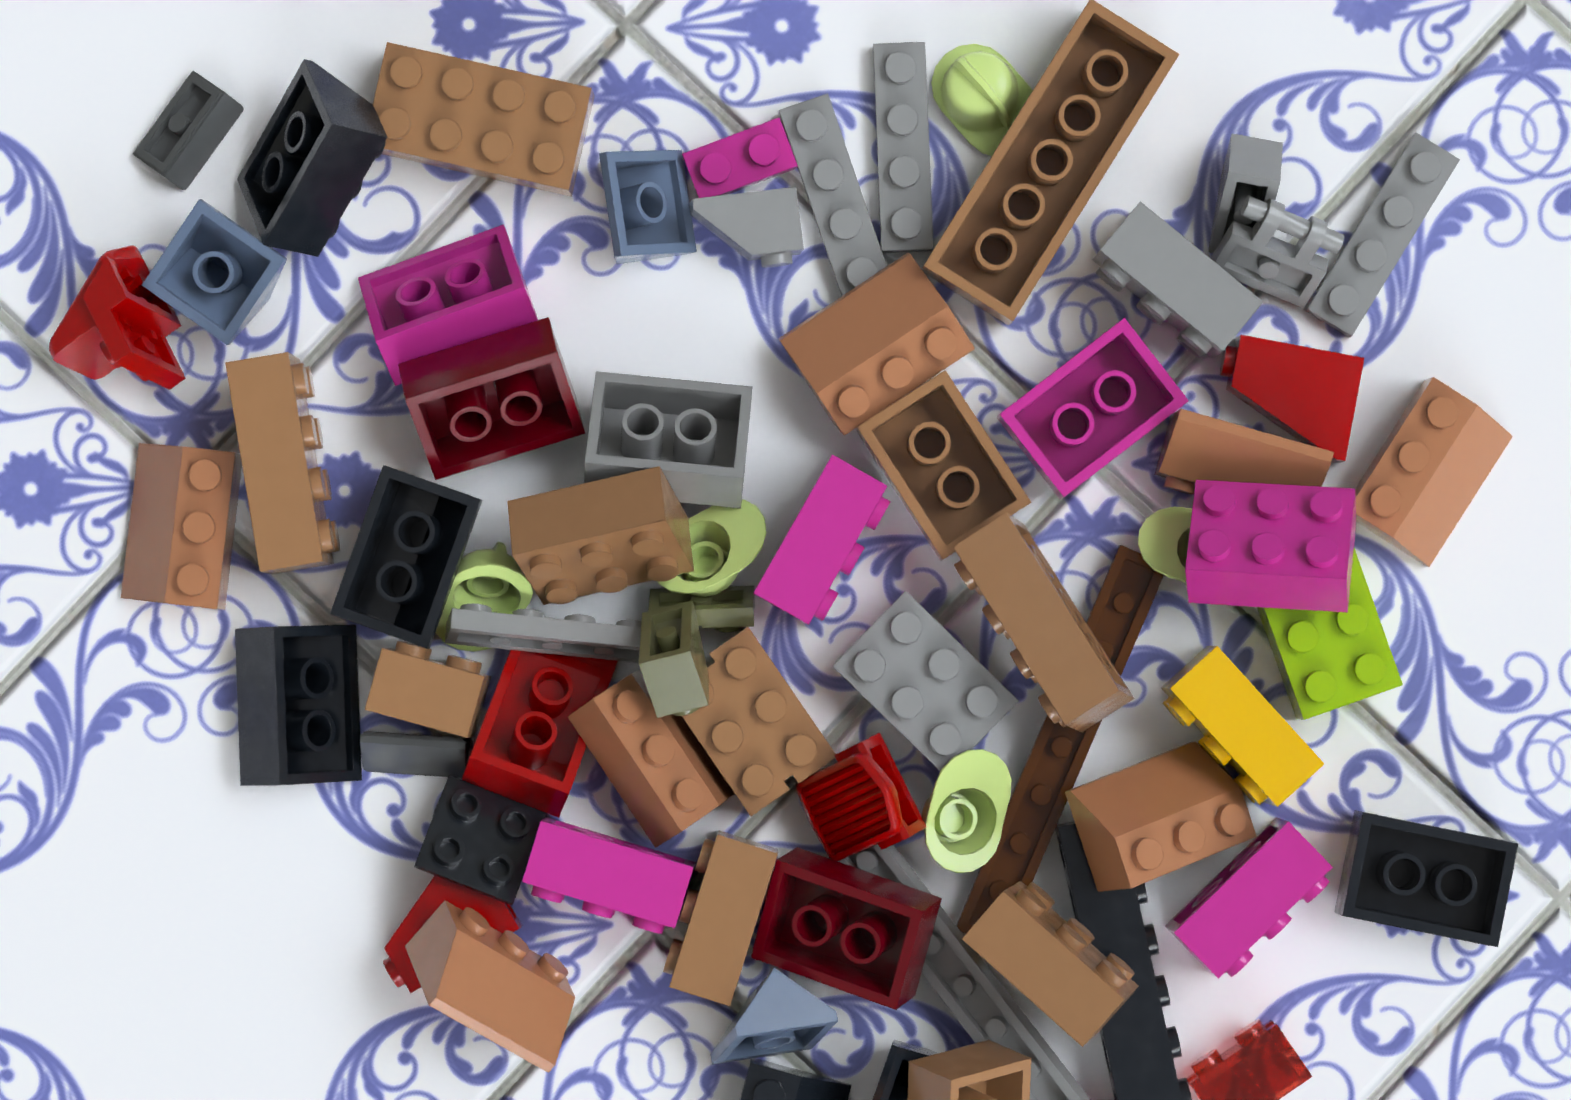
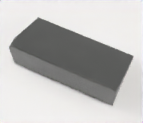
[133,70,244,190]
[360,731,469,778]

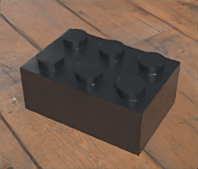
[1334,810,1518,948]

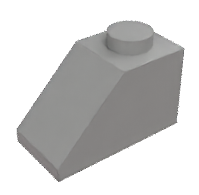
[1208,134,1283,253]
[689,187,804,268]

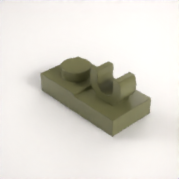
[648,585,755,632]

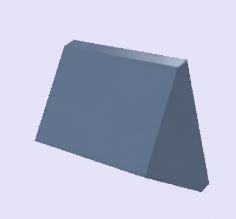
[599,150,697,265]
[142,199,287,345]
[710,968,838,1065]

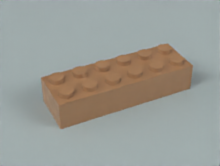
[921,0,1180,325]

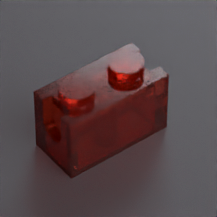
[1187,1019,1313,1100]

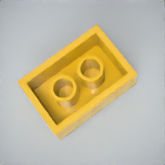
[1161,646,1324,807]

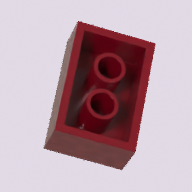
[398,317,586,480]
[751,847,942,1010]

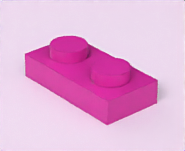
[682,117,798,198]

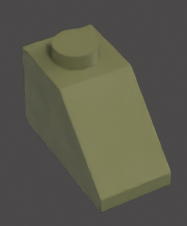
[639,600,709,718]

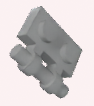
[1211,195,1344,308]

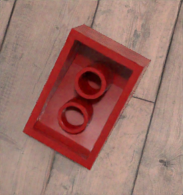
[462,650,618,818]

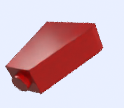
[1220,335,1365,463]
[383,876,523,993]

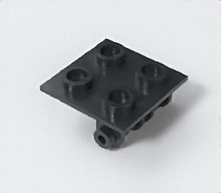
[414,775,546,905]

